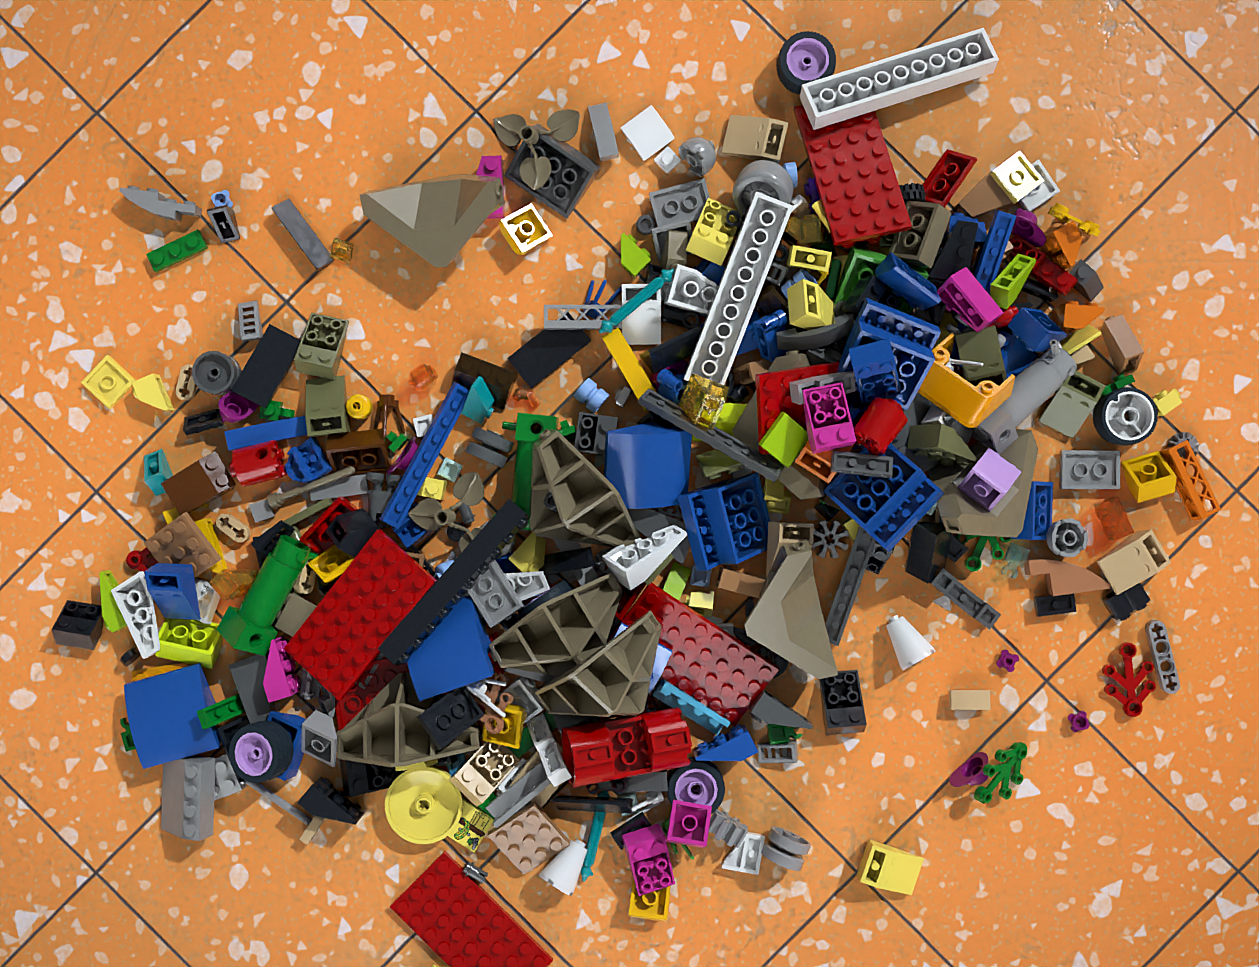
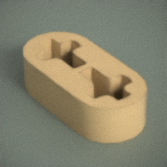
[176,364,198,401]
[216,514,251,542]
[293,559,316,595]
[299,816,326,845]

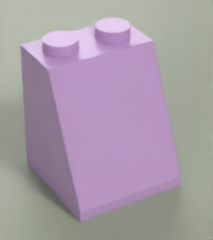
[957,448,1021,512]

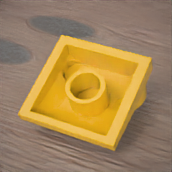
[499,204,553,255]
[307,544,355,583]
[482,701,527,749]
[628,879,671,921]

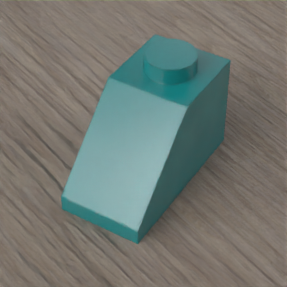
[461,376,494,424]
[144,449,173,496]

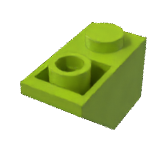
[621,233,651,279]

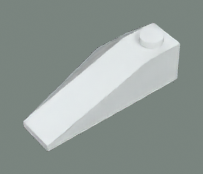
[663,264,718,316]
[602,525,687,590]
[111,571,161,659]
[478,571,550,618]

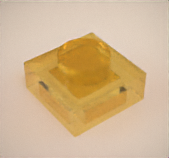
[331,238,353,263]

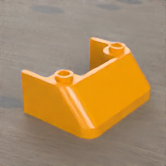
[918,333,1016,428]

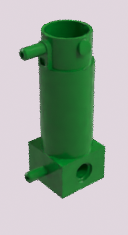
[493,413,559,530]
[216,535,319,656]

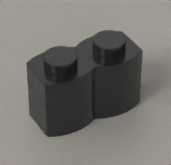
[1101,583,1150,621]

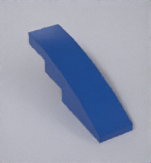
[224,416,307,451]

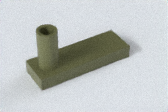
[281,498,334,544]

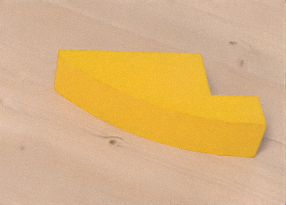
[602,328,656,412]
[163,508,229,574]

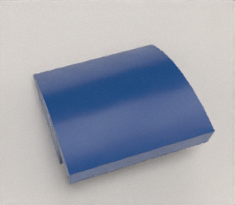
[836,298,941,410]
[604,422,692,509]
[823,443,944,552]
[677,472,771,571]
[407,595,495,701]
[124,663,221,769]

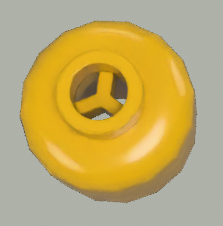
[346,394,373,420]

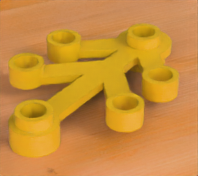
[1048,203,1101,237]

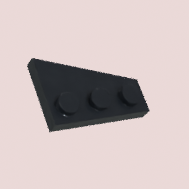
[928,220,978,280]

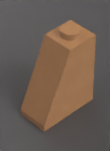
[954,171,1013,218]
[1101,315,1144,375]
[731,355,786,386]
[716,567,766,598]

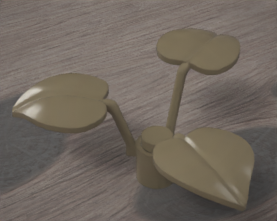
[493,109,580,190]
[408,472,484,552]

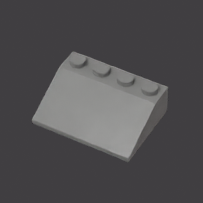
[161,755,216,841]

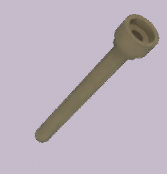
[267,466,355,509]

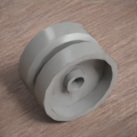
[761,826,811,871]

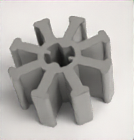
[812,520,849,558]
[709,809,748,848]

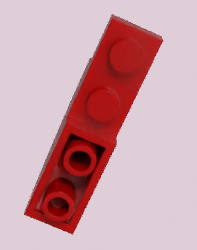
[1009,234,1078,296]

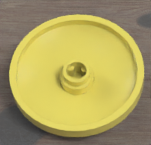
[385,766,463,844]

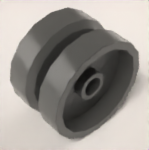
[192,351,242,395]
[464,426,514,468]

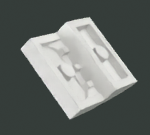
[620,105,675,161]
[194,577,224,624]

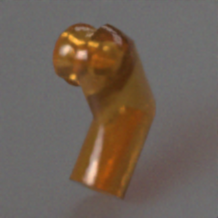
[513,388,541,408]

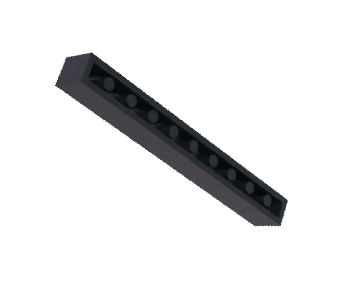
[377,499,530,665]

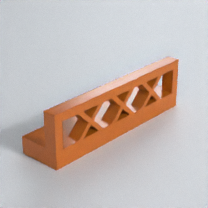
[1159,440,1221,521]

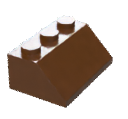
[326,428,392,477]

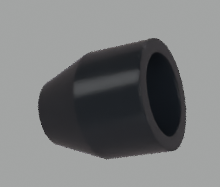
[728,384,749,404]

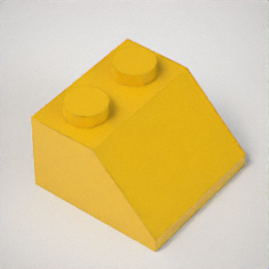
[1121,451,1177,503]

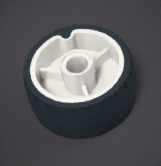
[1093,387,1158,446]

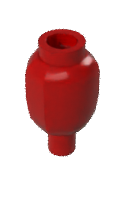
[988,306,1019,328]

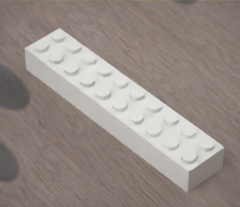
[800,28,999,130]
[683,192,793,394]

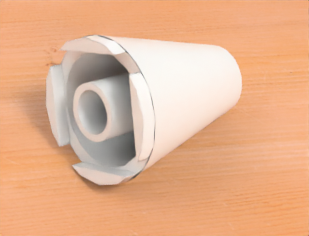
[886,615,936,671]
[539,838,587,896]

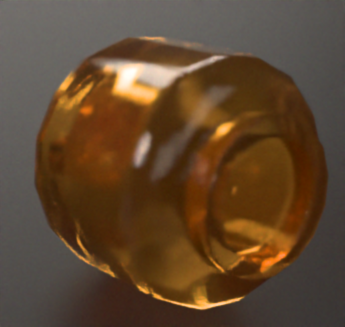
[408,364,438,392]

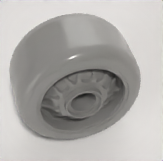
[732,160,793,217]

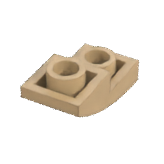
[949,690,991,710]

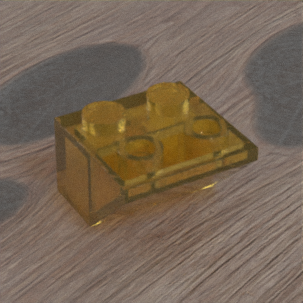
[784,214,826,245]
[679,373,729,430]
[208,568,260,600]

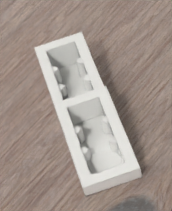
[526,713,572,787]

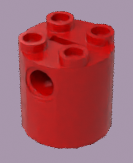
[853,397,908,455]
[229,440,287,487]

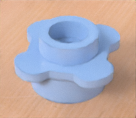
[211,190,233,208]

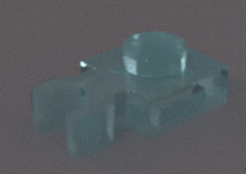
[1001,542,1030,579]

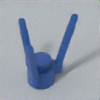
[582,280,622,320]

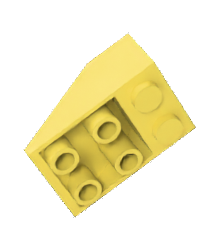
[686,198,742,266]
[787,279,835,330]
[856,839,924,895]

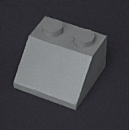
[301,710,337,767]

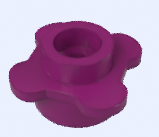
[996,650,1019,672]
[1068,711,1090,732]

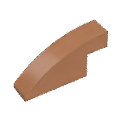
[1023,558,1111,596]

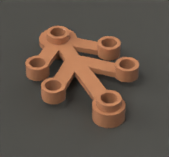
[470,674,513,734]

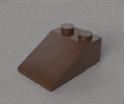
[161,451,236,515]

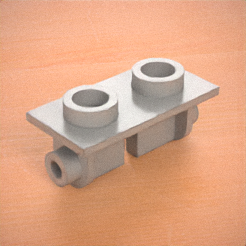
[300,668,320,699]

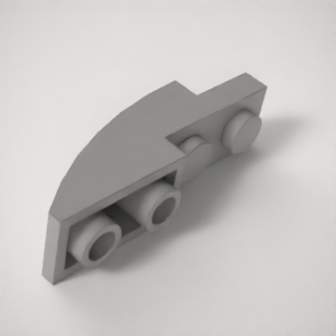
[120,186,202,222]

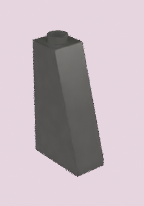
[627,508,690,564]
[228,650,275,724]
[597,770,668,791]

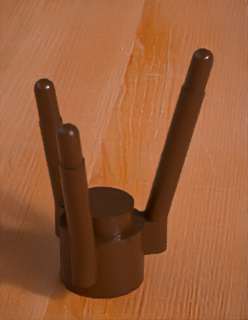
[374,394,405,437]

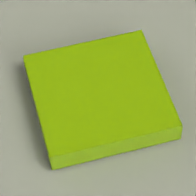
[759,412,809,468]

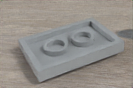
[649,178,710,227]
[1060,450,1120,489]
[467,559,524,628]

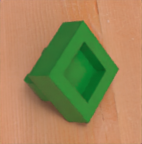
[558,420,577,442]
[386,431,410,453]

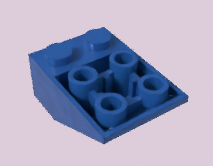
[848,338,902,404]
[144,563,201,620]
[694,724,758,761]

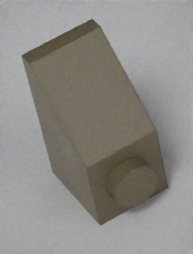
[660,230,688,276]

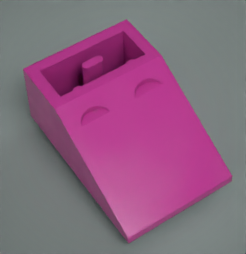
[802,382,856,454]
[263,635,301,703]
[622,824,675,896]

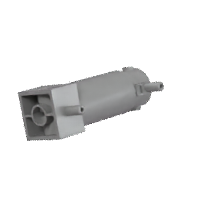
[968,340,1077,455]

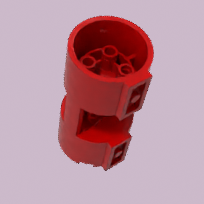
[561,707,692,788]

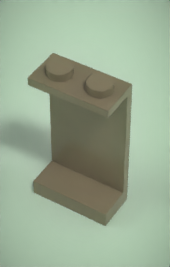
[274,592,317,637]

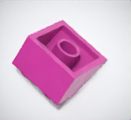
[665,800,712,848]

